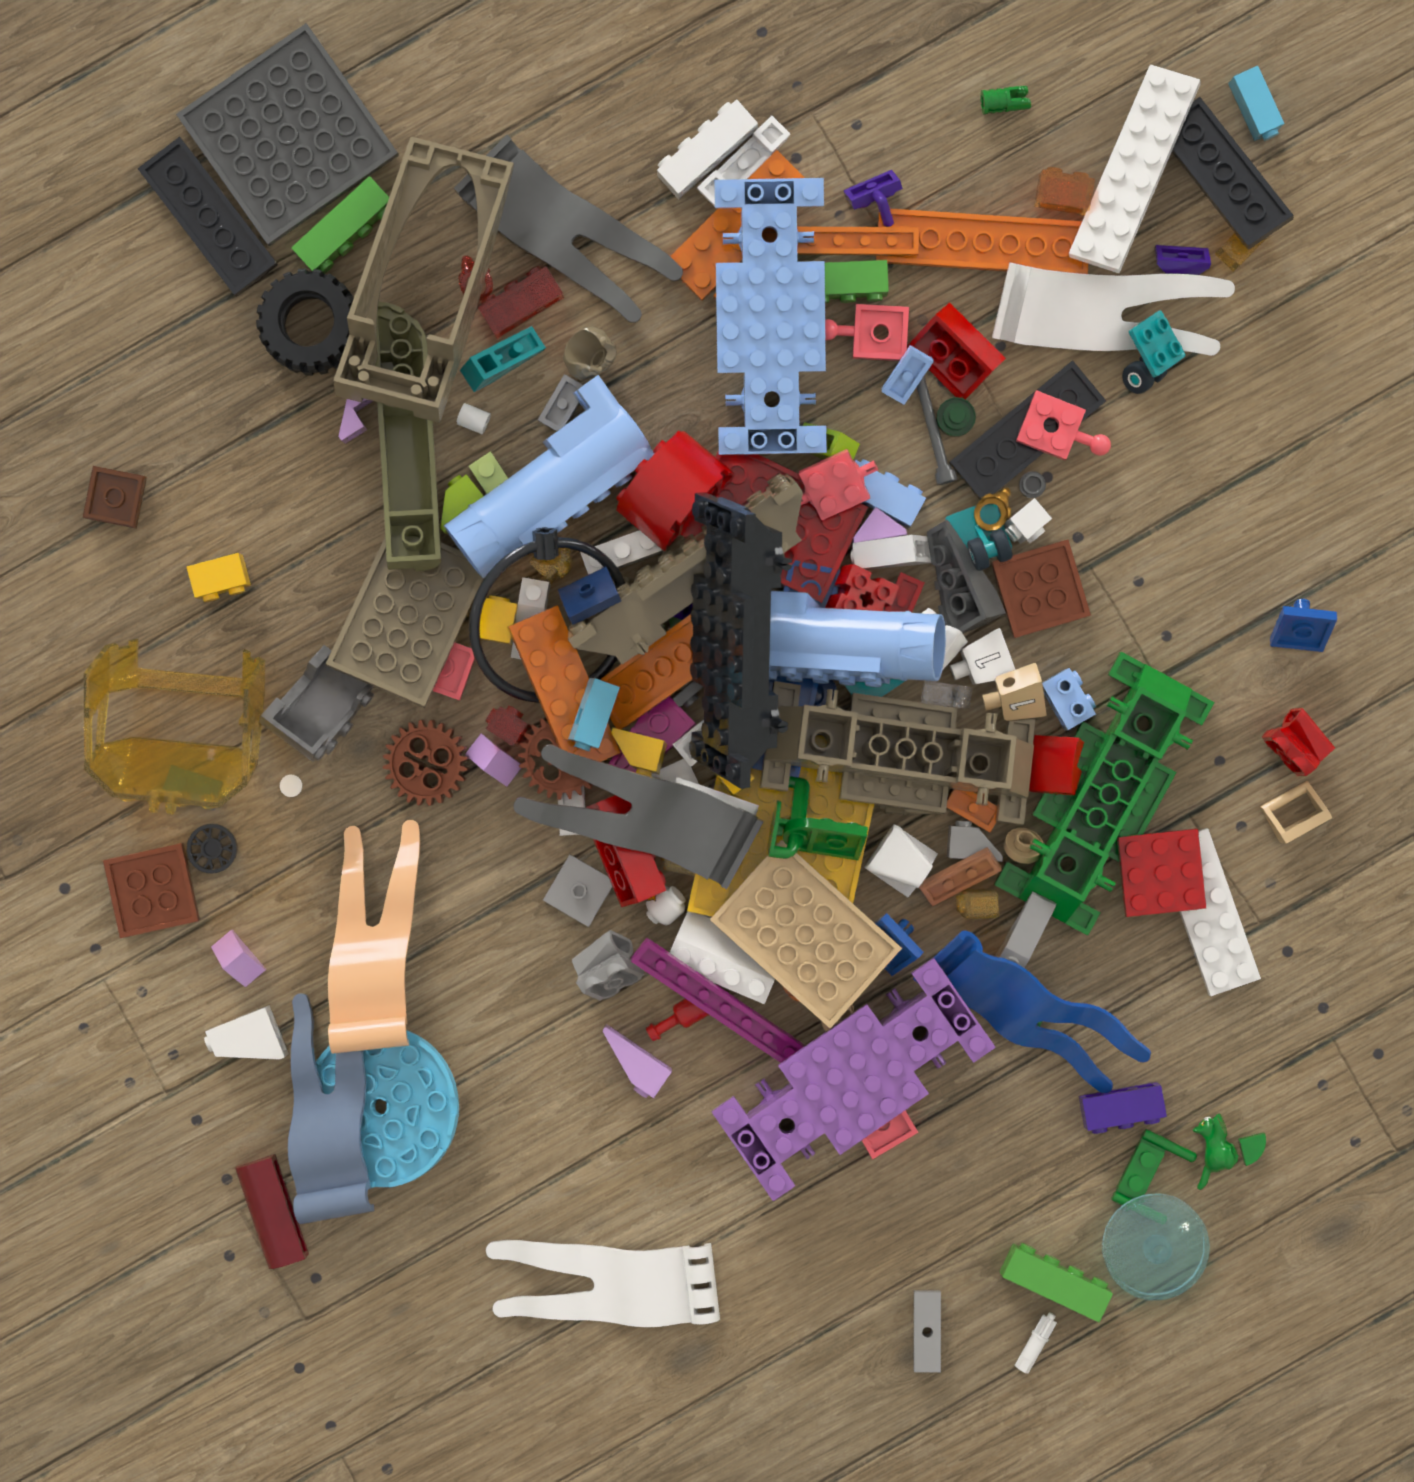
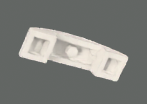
[697,116,791,207]

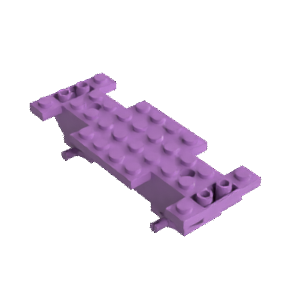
[712,958,996,1201]

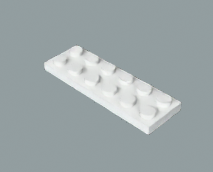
[1179,828,1261,996]

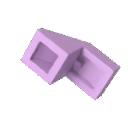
[339,398,373,444]

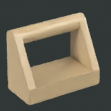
[1260,781,1332,844]

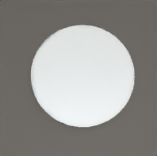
[280,775,302,797]

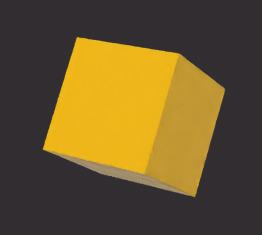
[480,595,518,645]

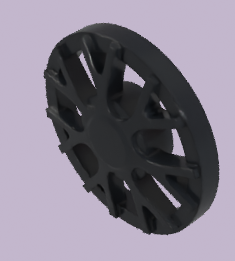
[187,824,237,874]

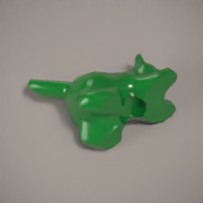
[1193,1113,1239,1190]

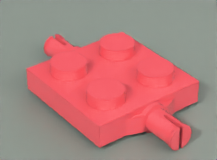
[799,449,878,520]

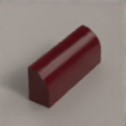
[235,1154,309,1269]

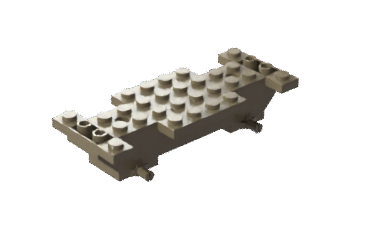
[568,473,803,664]
[760,681,1035,826]

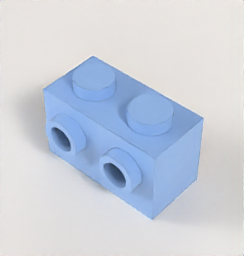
[1042,668,1096,730]

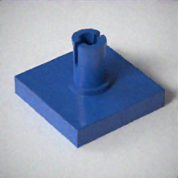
[1270,599,1337,652]
[874,913,923,976]

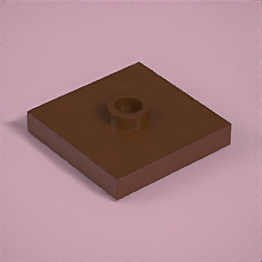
[82,466,147,529]

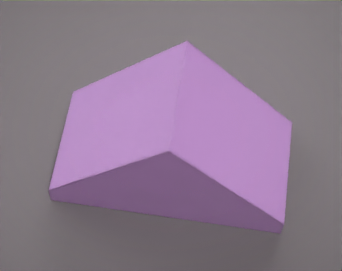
[852,507,907,543]
[465,733,521,786]
[211,930,266,987]

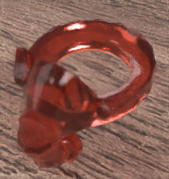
[458,255,493,301]

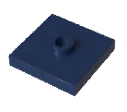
[558,567,622,625]

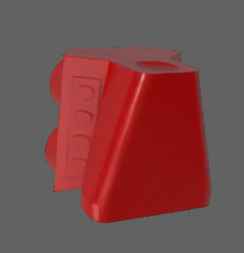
[1262,708,1335,776]

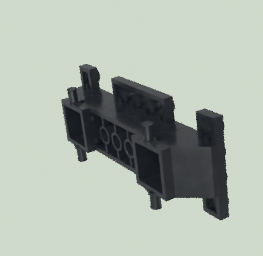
[689,492,792,789]

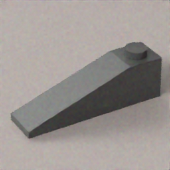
[927,520,1006,634]

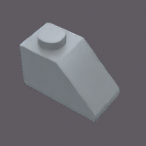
[947,821,1003,862]

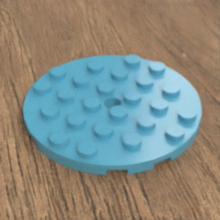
[316,1030,459,1188]

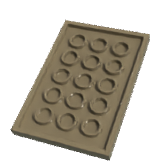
[326,538,484,708]

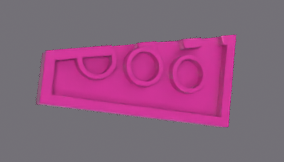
[609,697,697,773]

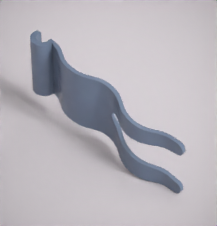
[288,993,375,1224]

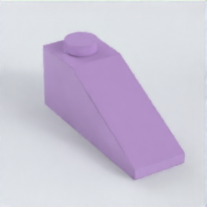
[603,1024,672,1098]

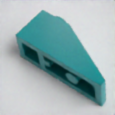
[460,326,546,392]

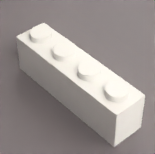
[657,100,758,200]

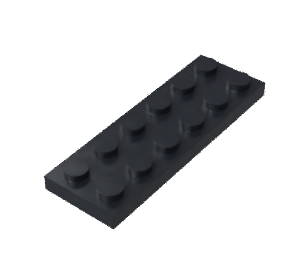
[1172,97,1294,250]
[138,136,278,297]
[949,360,1106,500]

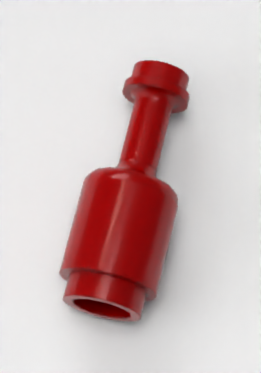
[646,999,709,1042]

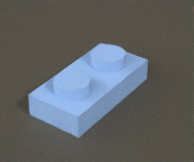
[881,345,933,405]

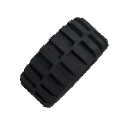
[256,268,354,376]

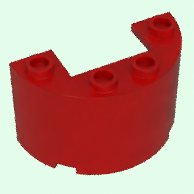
[616,431,735,552]

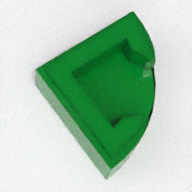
[1238,1132,1266,1166]

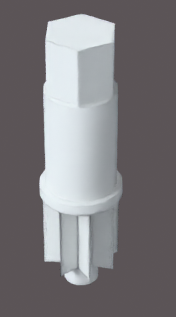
[1015,1312,1057,1373]

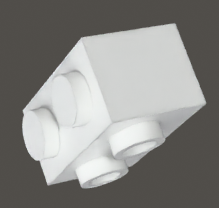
[1004,498,1052,544]

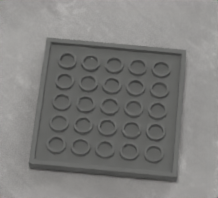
[176,23,399,246]

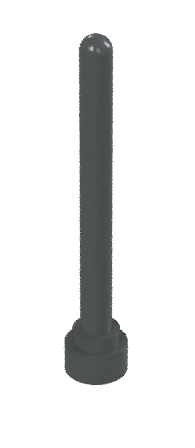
[917,376,958,485]

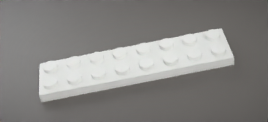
[1069,65,1200,273]

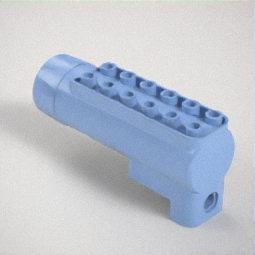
[444,375,654,578]
[769,591,946,687]

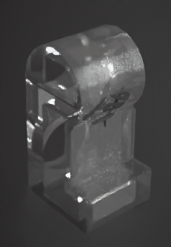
[920,680,972,709]

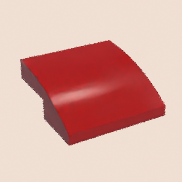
[1029,735,1084,795]

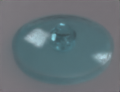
[1102,1194,1210,1300]

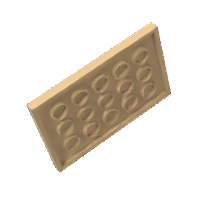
[710,840,902,1028]

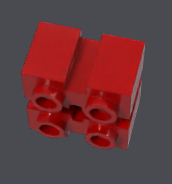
[825,564,899,611]

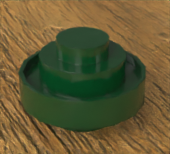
[936,397,976,437]

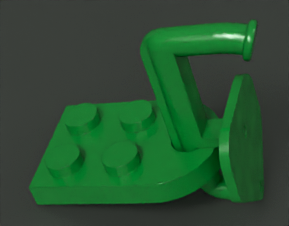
[768,776,868,860]

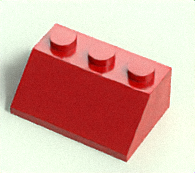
[907,302,1006,400]

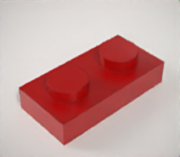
[883,572,925,612]

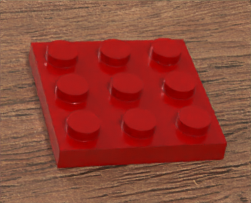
[1117,828,1206,917]

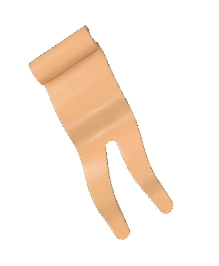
[328,820,420,1054]

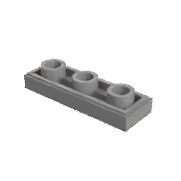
[913,1290,941,1372]

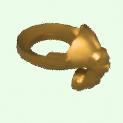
[974,488,1011,531]

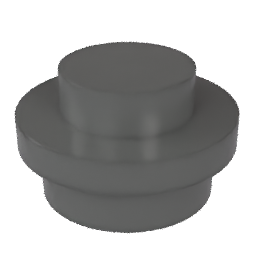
[1019,471,1046,498]

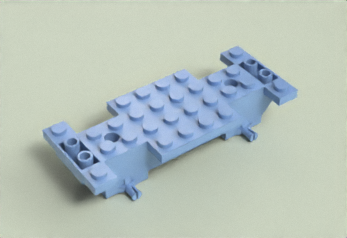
[714,178,827,455]

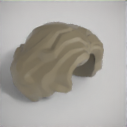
[563,326,617,380]

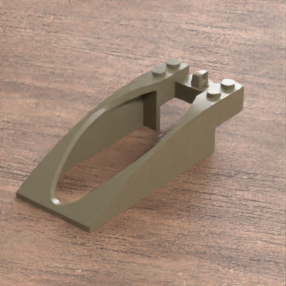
[333,137,514,423]

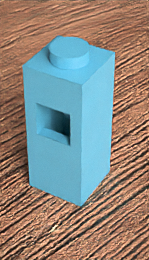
[1228,66,1284,141]
[568,678,620,751]

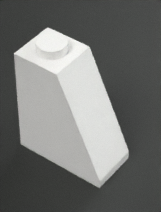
[851,535,931,570]
[204,1005,289,1059]

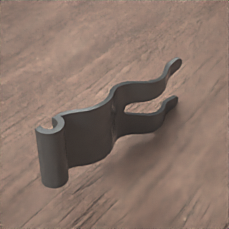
[454,135,683,323]
[514,744,763,889]

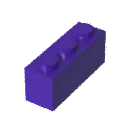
[1078,1082,1167,1134]

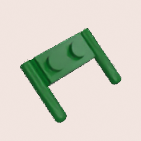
[1111,1129,1197,1225]

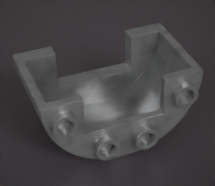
[259,645,374,762]

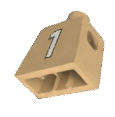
[982,663,1047,721]

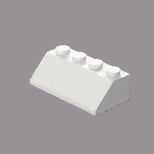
[670,912,775,1004]

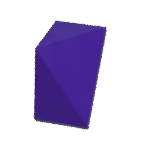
[1155,245,1211,275]

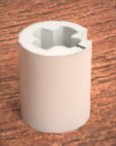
[456,403,491,434]

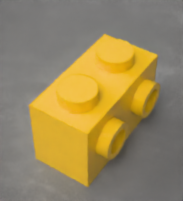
[186,553,251,602]

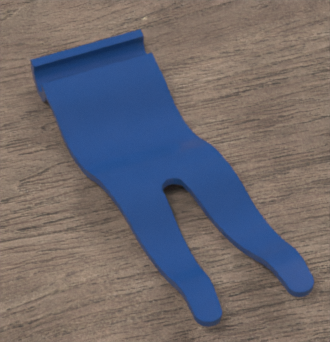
[913,931,1151,1093]

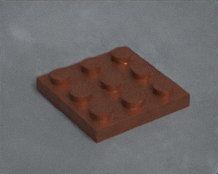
[991,539,1091,639]
[103,843,200,938]

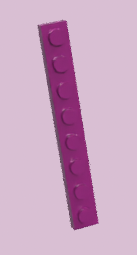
[631,938,806,1063]

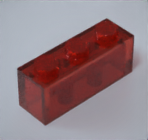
[478,266,564,339]

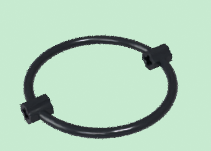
[469,527,626,703]

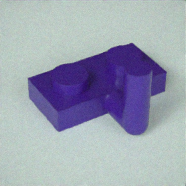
[843,170,903,227]

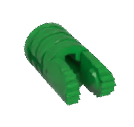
[980,86,1032,115]

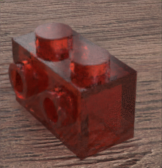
[485,705,531,747]

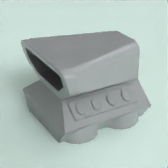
[572,930,644,1001]

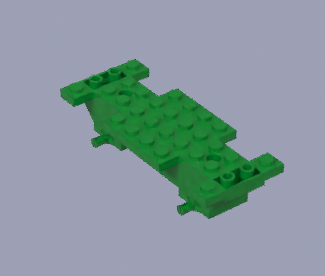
[993,652,1215,936]

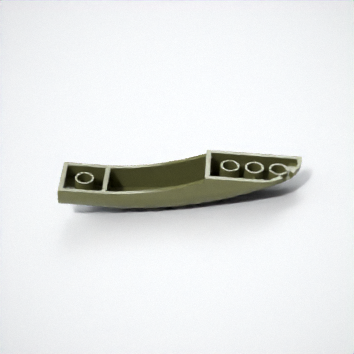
[375,302,441,572]

